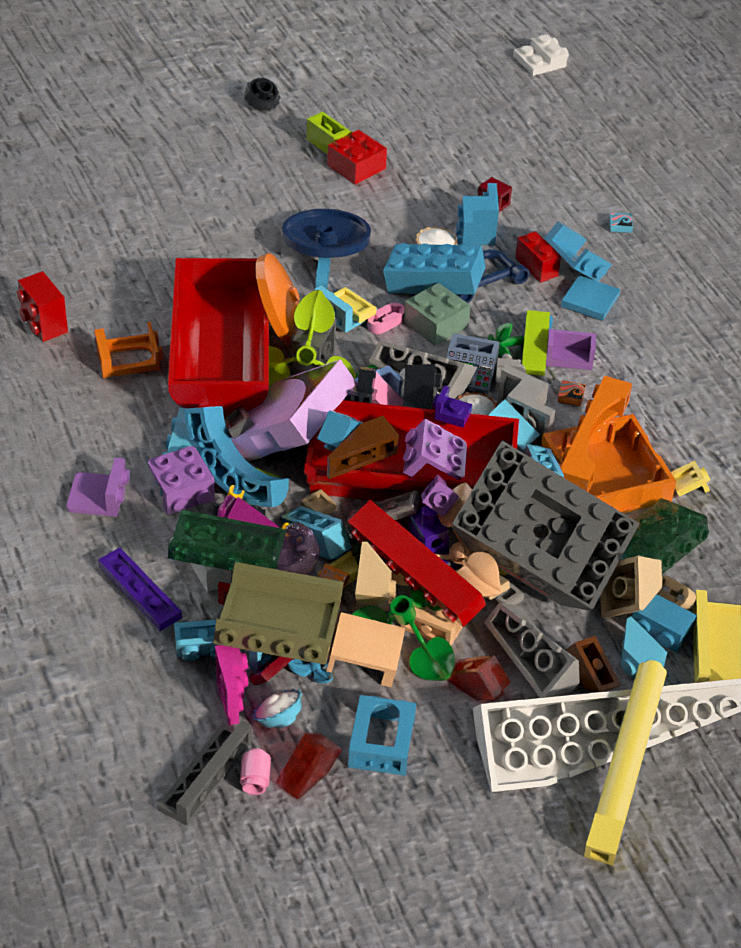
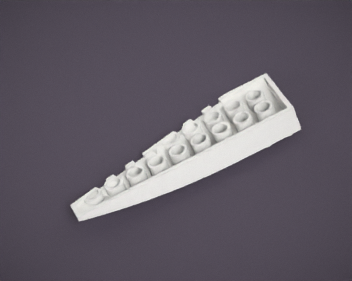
[473,679,741,792]

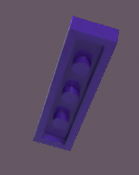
[98,548,182,631]

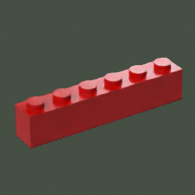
[348,500,486,627]

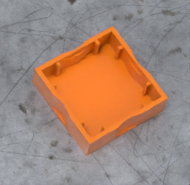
[541,414,676,513]

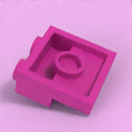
[215,645,248,726]

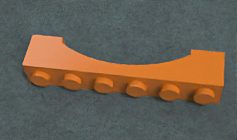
[558,375,632,492]

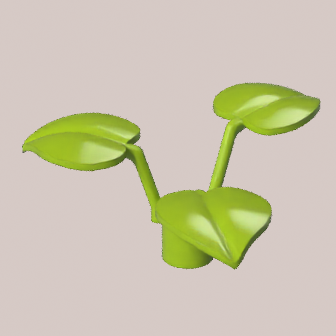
[269,290,356,386]

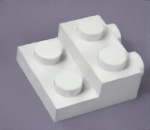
[513,34,568,76]

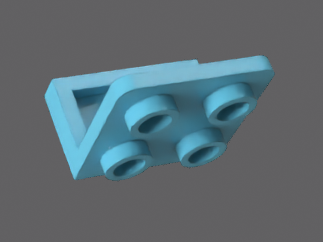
[174,619,218,661]

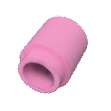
[240,748,271,795]

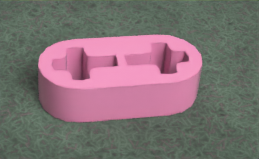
[367,303,405,334]

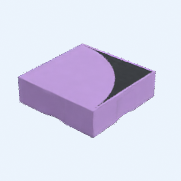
[229,360,357,462]

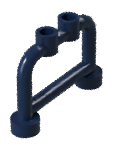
[455,249,530,303]

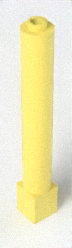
[584,660,667,866]

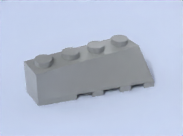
[484,602,580,698]

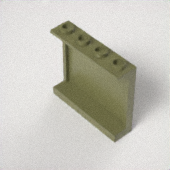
[213,562,344,665]

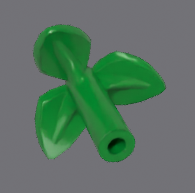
[488,323,524,358]

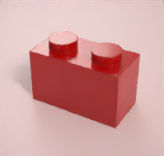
[515,231,561,283]

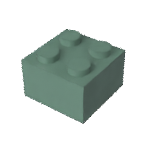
[404,282,470,346]

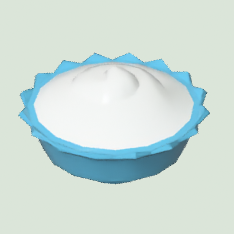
[251,688,302,729]

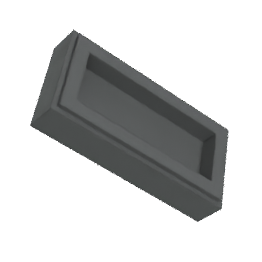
[224,406,254,439]

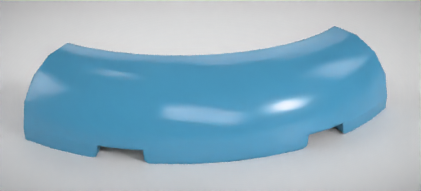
[184,406,289,507]

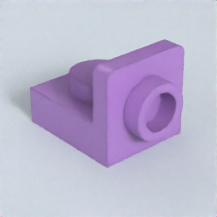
[421,475,459,516]

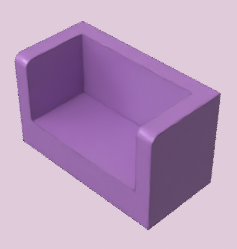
[546,329,596,370]

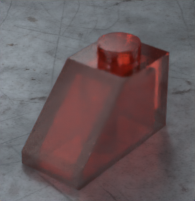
[446,655,511,701]
[275,733,342,799]

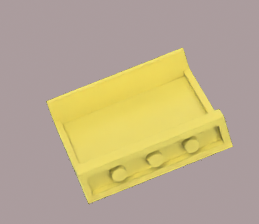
[692,590,741,683]

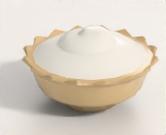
[415,226,458,245]

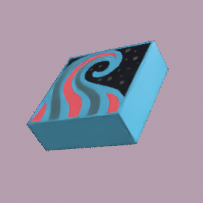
[609,212,633,233]

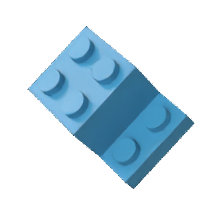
[456,183,499,245]

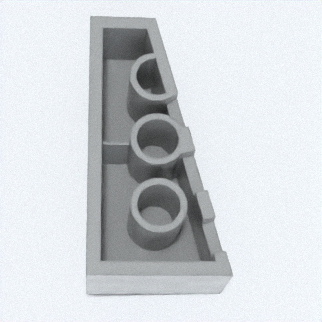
[369,340,477,399]

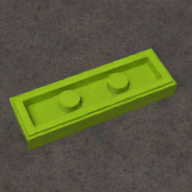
[522,310,550,376]

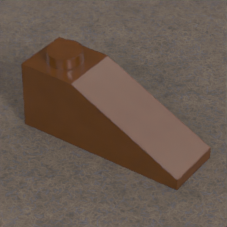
[327,416,399,479]

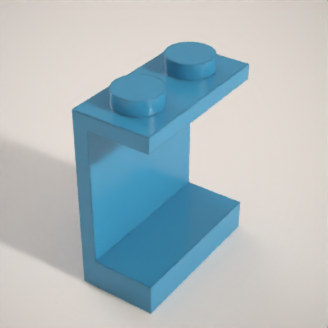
[544,221,612,281]

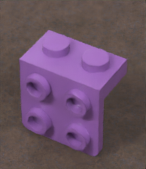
[403,419,467,480]
[148,446,215,515]
[66,458,130,517]

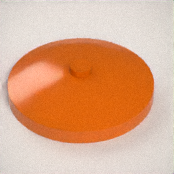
[256,253,300,346]

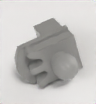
[495,354,526,391]

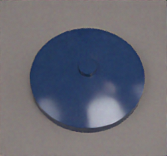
[282,209,371,258]

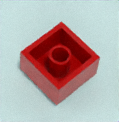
[327,130,387,185]
[16,271,68,342]

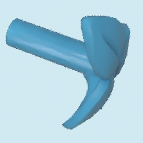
[288,659,333,684]

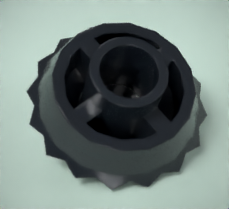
[242,78,281,112]

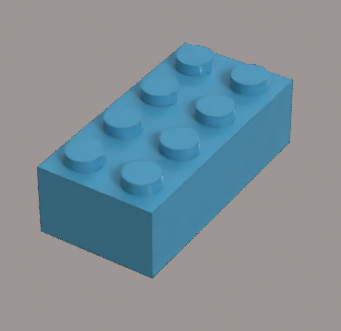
[383,243,486,295]

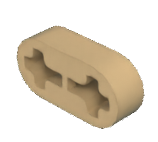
[657,575,696,611]

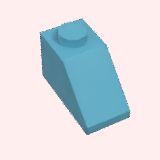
[620,617,667,680]

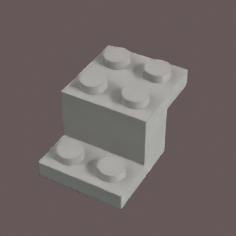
[497,364,555,447]

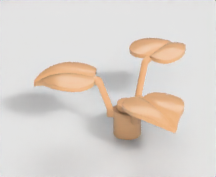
[386,483,502,597]

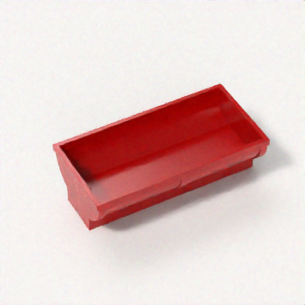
[168,258,269,418]
[304,400,519,506]

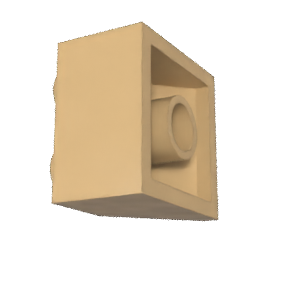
[355,542,396,612]
[601,556,662,618]

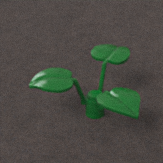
[352,589,455,681]

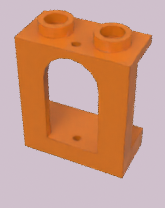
[94,321,163,378]

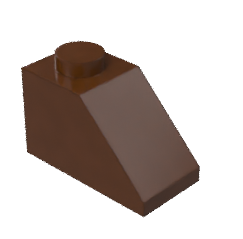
[566,636,621,693]

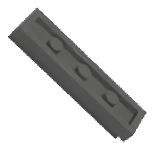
[157,720,252,826]

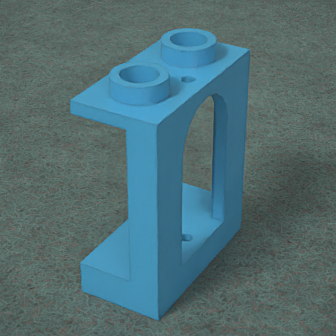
[348,695,417,776]

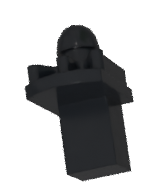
[350,367,378,403]

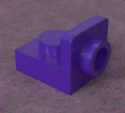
[432,386,473,428]

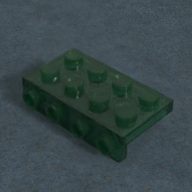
[620,498,709,574]
[168,509,286,571]

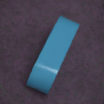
[316,257,331,290]

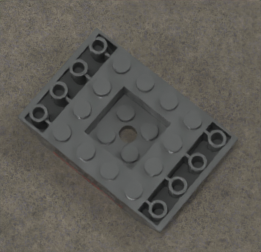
[451,441,640,611]

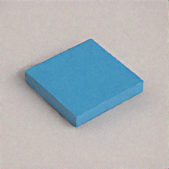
[561,275,621,321]

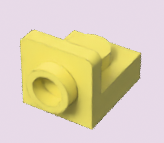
[671,460,711,497]

